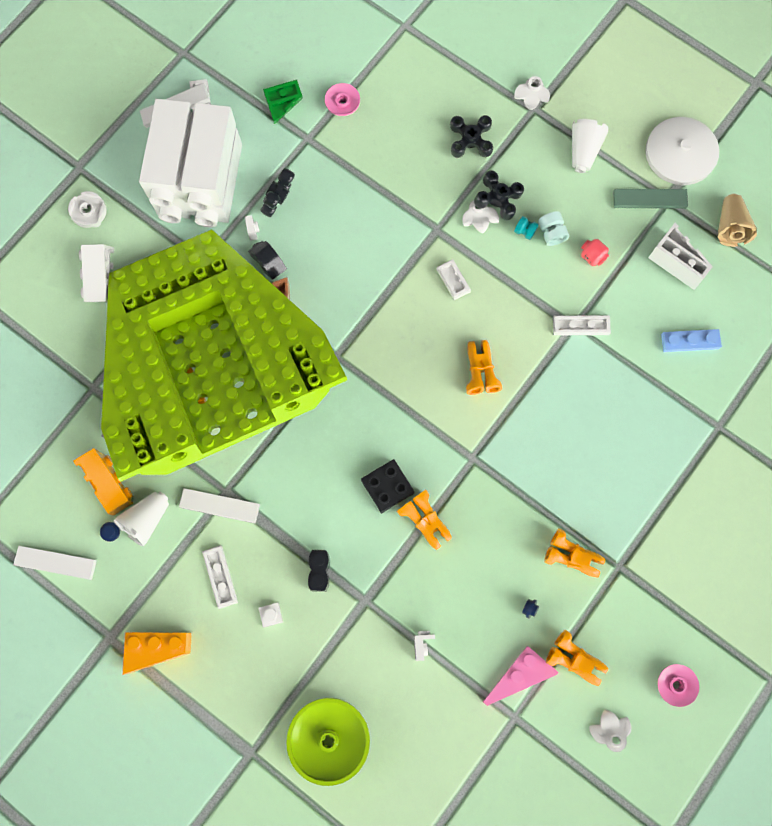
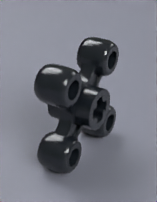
[450,115,493,158]
[260,168,295,217]
[474,170,524,220]

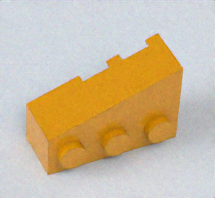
[73,448,133,516]
[122,632,191,675]

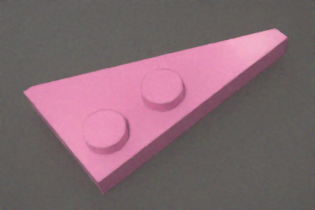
[483,646,559,706]

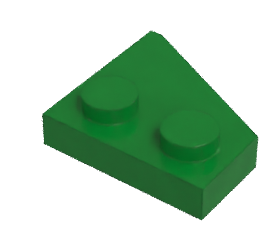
[263,79,303,124]

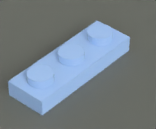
[661,329,722,352]

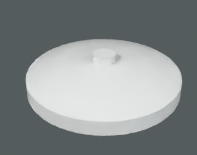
[645,117,719,185]

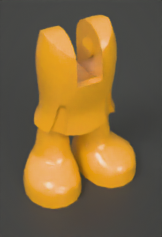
[466,340,502,395]
[397,489,452,550]
[544,528,605,578]
[546,630,609,686]

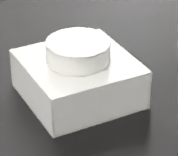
[245,215,260,241]
[259,603,283,628]

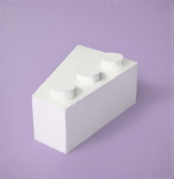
[649,222,713,290]
[79,244,114,302]

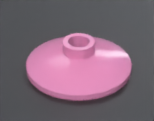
[325,83,360,116]
[658,664,699,707]

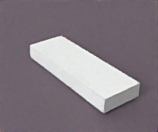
[553,315,611,335]
[202,545,238,609]

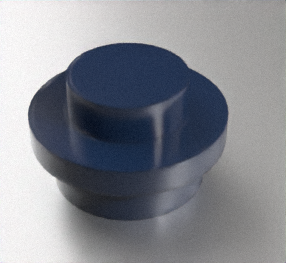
[100,522,120,542]
[522,599,539,619]

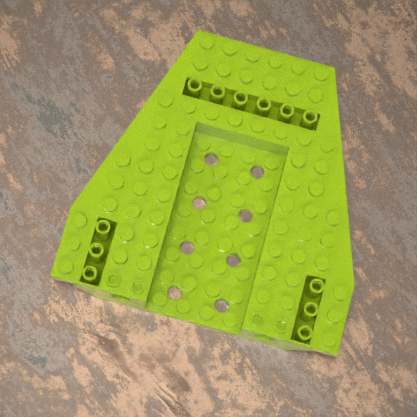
[101,229,347,482]

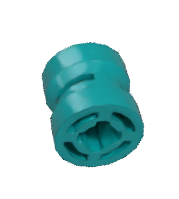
[514,216,539,240]

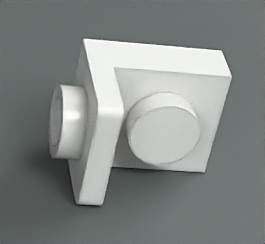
[414,631,435,661]

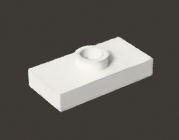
[437,259,471,300]

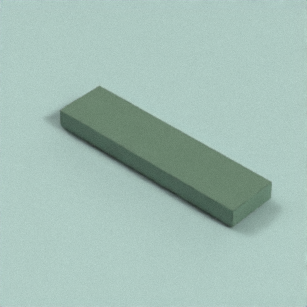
[613,189,688,209]

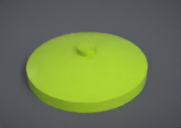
[286,698,370,786]

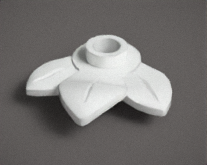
[514,76,550,110]
[462,200,499,233]
[589,710,631,752]

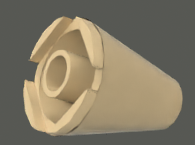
[717,194,757,247]

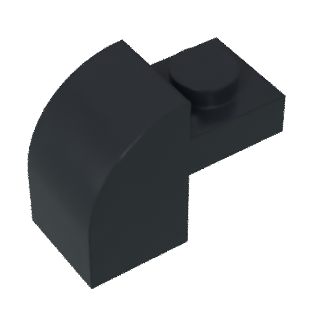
[248,241,287,280]

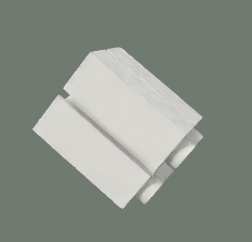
[139,99,242,227]

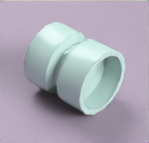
[538,211,569,246]

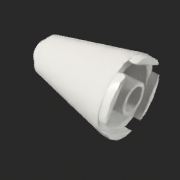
[572,119,608,173]
[114,492,169,546]

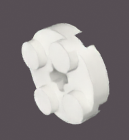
[68,191,107,228]

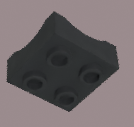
[361,459,415,514]

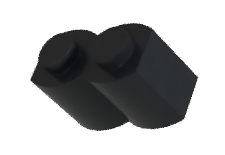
[308,550,330,592]

